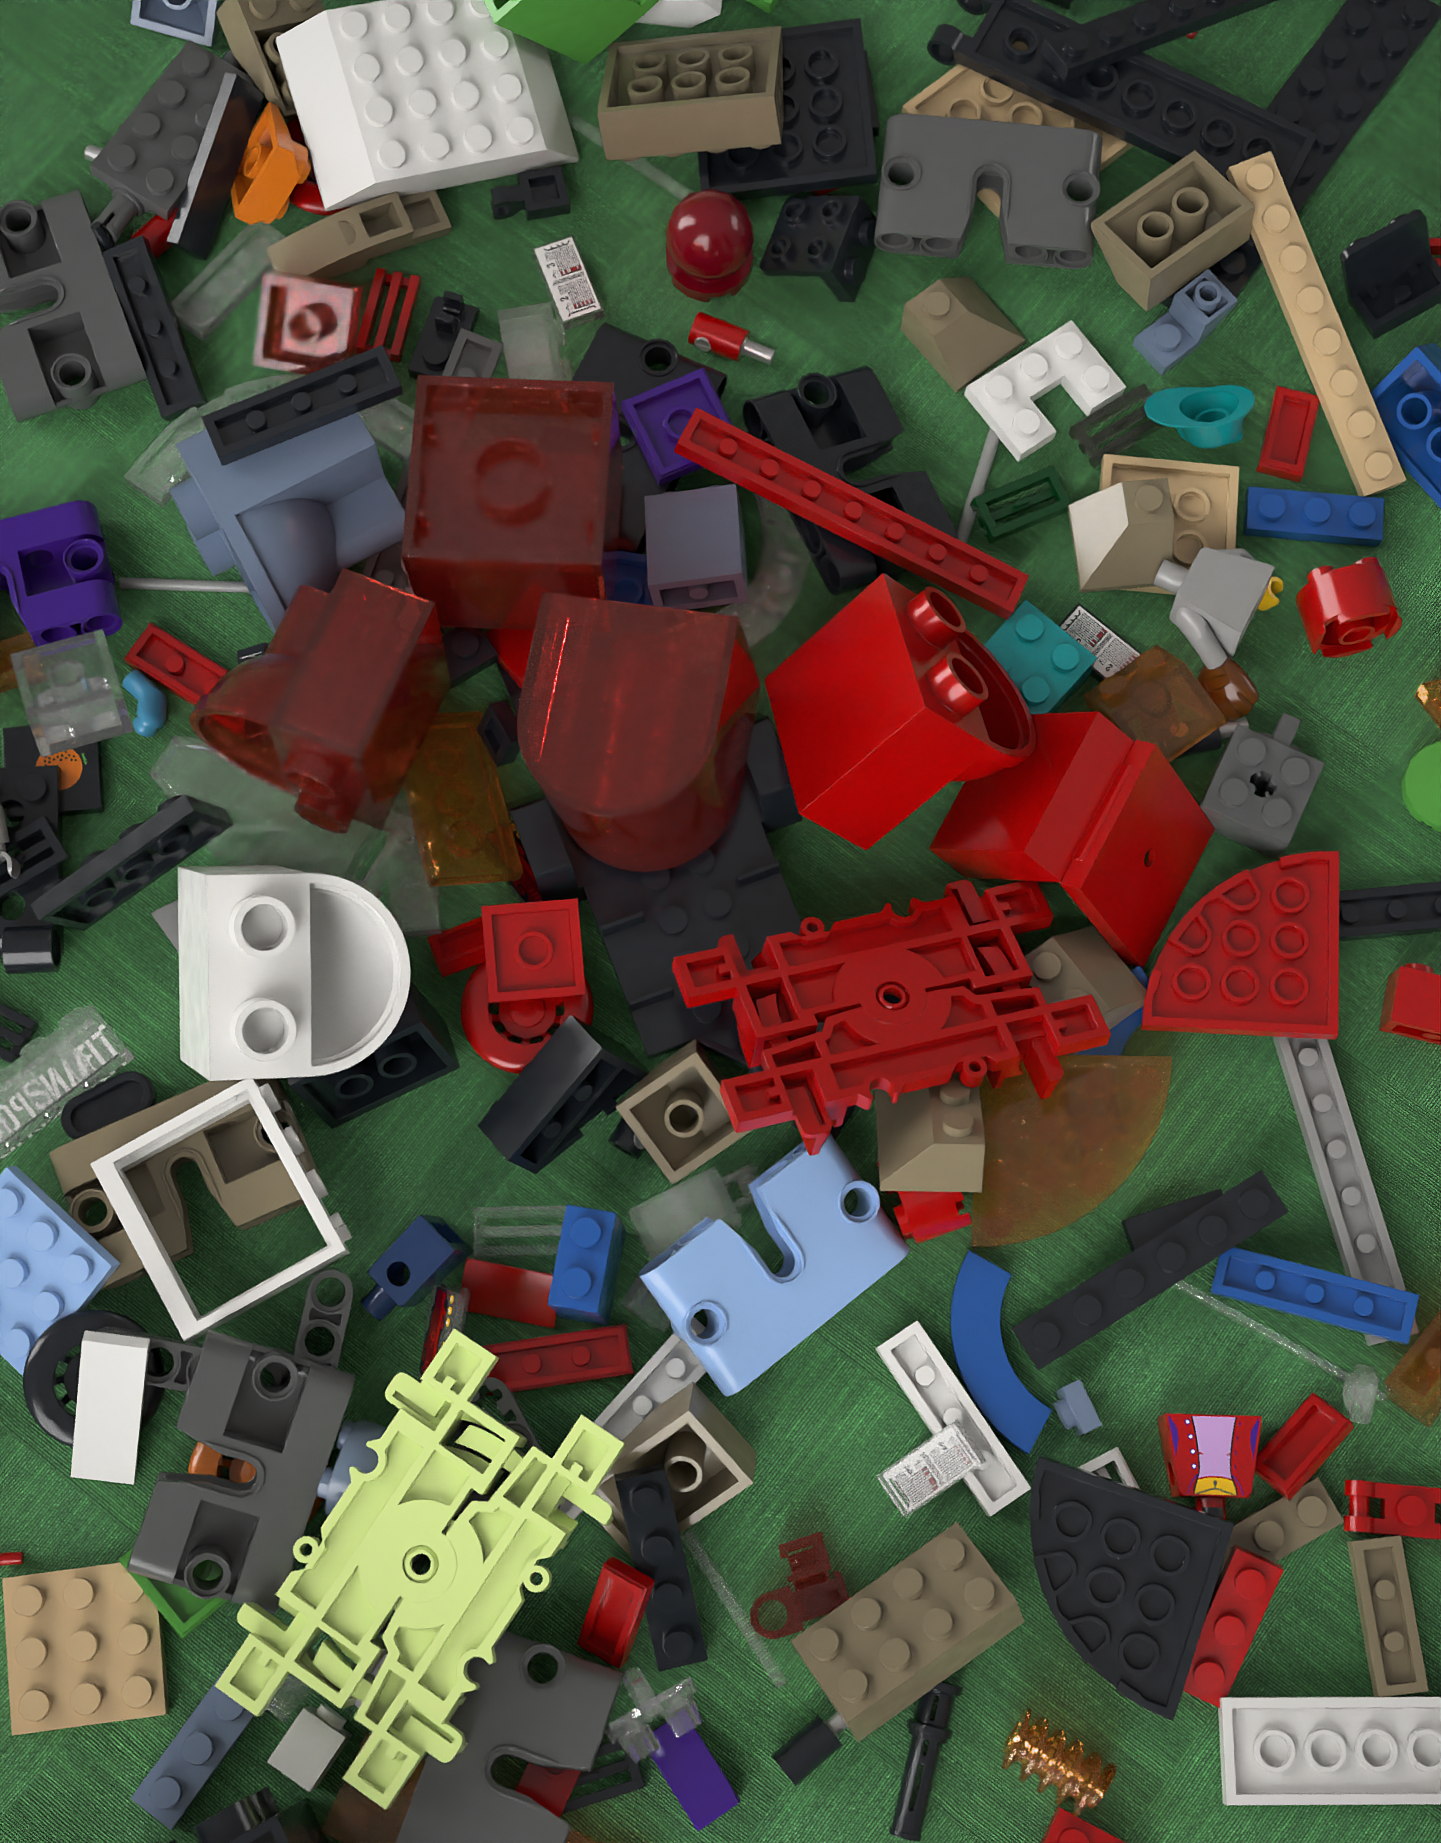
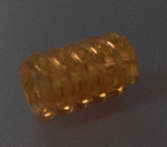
[1001,1707,1117,1817]

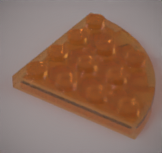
[972,1055,1172,1248]

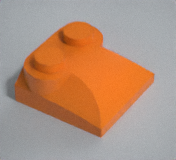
[231,101,312,225]

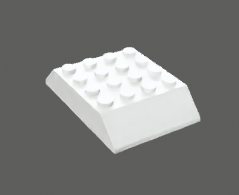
[276,0,579,211]

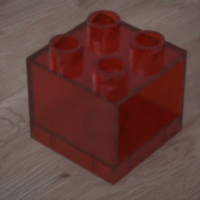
[401,375,623,633]

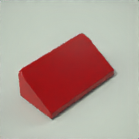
[458,1258,557,1329]

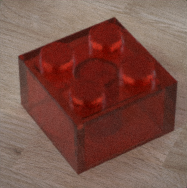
[253,270,363,375]

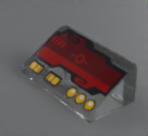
[418,1283,471,1382]

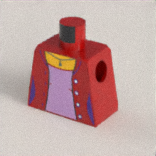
[1158,1413,1261,1519]

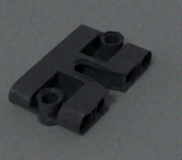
[510,322,728,554]
[742,366,959,596]

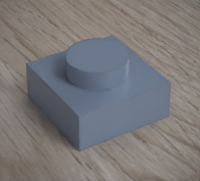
[1054,1379,1102,1436]

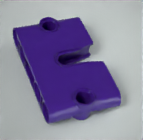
[0,500,123,654]

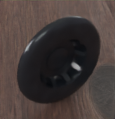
[23,1310,166,1448]

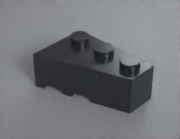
[477,1014,649,1174]

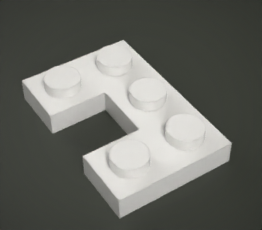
[964,320,1126,462]

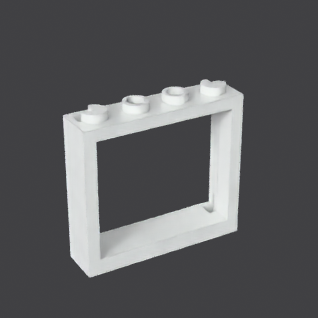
[90,1079,352,1342]

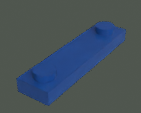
[1211,1247,1419,1345]

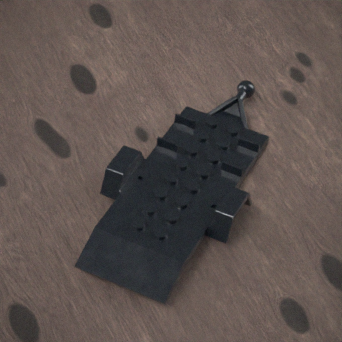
[495,611,803,1074]

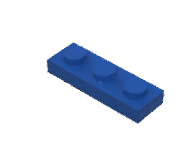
[1243,486,1384,547]

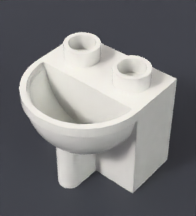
[178,865,411,1081]

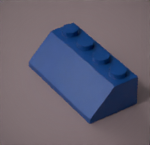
[1370,343,1441,508]

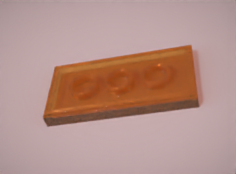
[389,711,523,887]

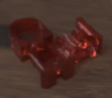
[749,1532,850,1639]

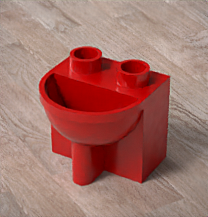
[764,573,1037,851]

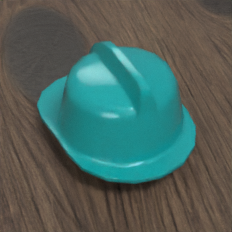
[1144,385,1255,449]

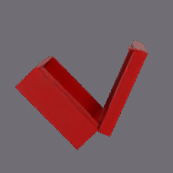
[928,711,1215,968]

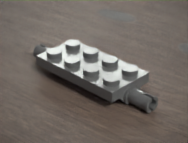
[90,39,260,243]

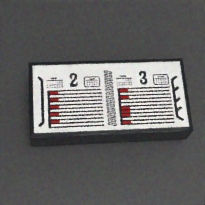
[1059,603,1150,698]

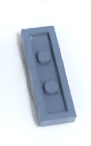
[130,1667,255,1830]

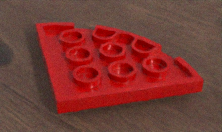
[1141,851,1339,1040]

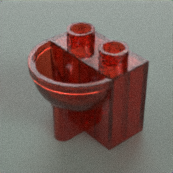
[189,568,451,834]

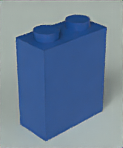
[547,1205,626,1326]

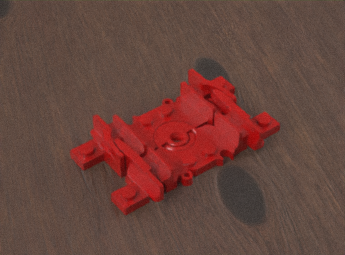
[672,880,1111,1156]

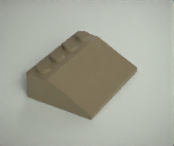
[597,26,783,161]

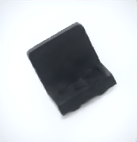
[760,195,877,302]
[1340,209,1441,340]

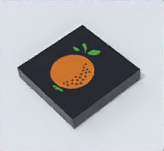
[2,719,105,822]

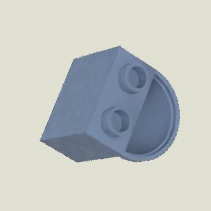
[169,412,415,644]

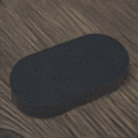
[61,1071,157,1140]

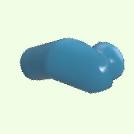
[122,669,168,737]

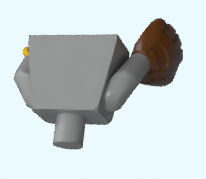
[1153,547,1283,721]

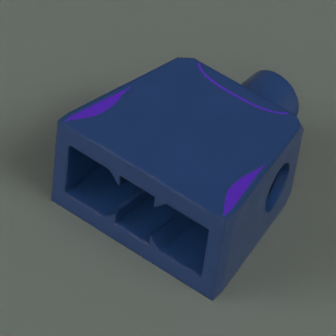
[360,1215,474,1321]

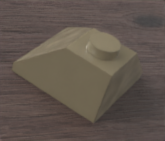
[900,276,1026,393]
[1068,478,1174,593]

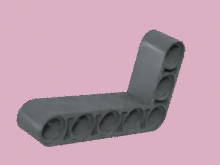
[96,1267,353,1392]

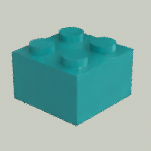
[984,600,1097,714]

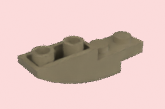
[266,190,452,292]

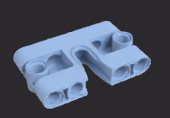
[638,1134,910,1396]

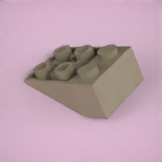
[216,0,325,119]

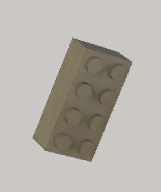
[791,1522,1024,1742]

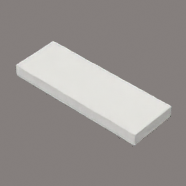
[71,1331,150,1485]

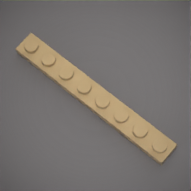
[1226,151,1406,497]

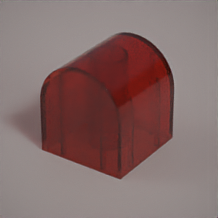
[517,592,761,872]

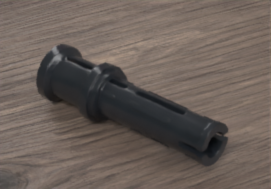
[889,1681,963,1842]

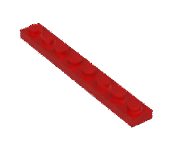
[674,407,1029,620]

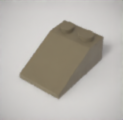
[595,1382,757,1559]

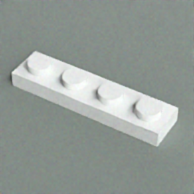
[875,1320,1031,1517]

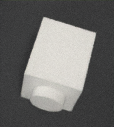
[267,1704,352,1792]

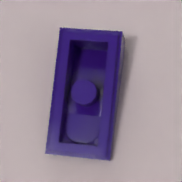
[641,1710,740,1831]

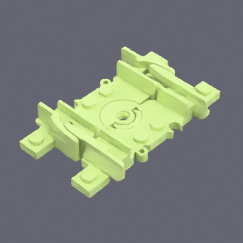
[215,1328,627,1810]

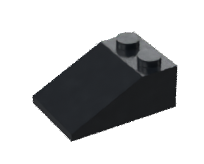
[287,980,460,1129]

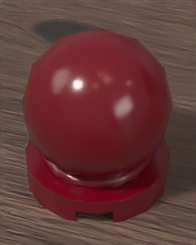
[665,188,754,302]

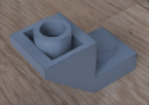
[1132,269,1238,376]

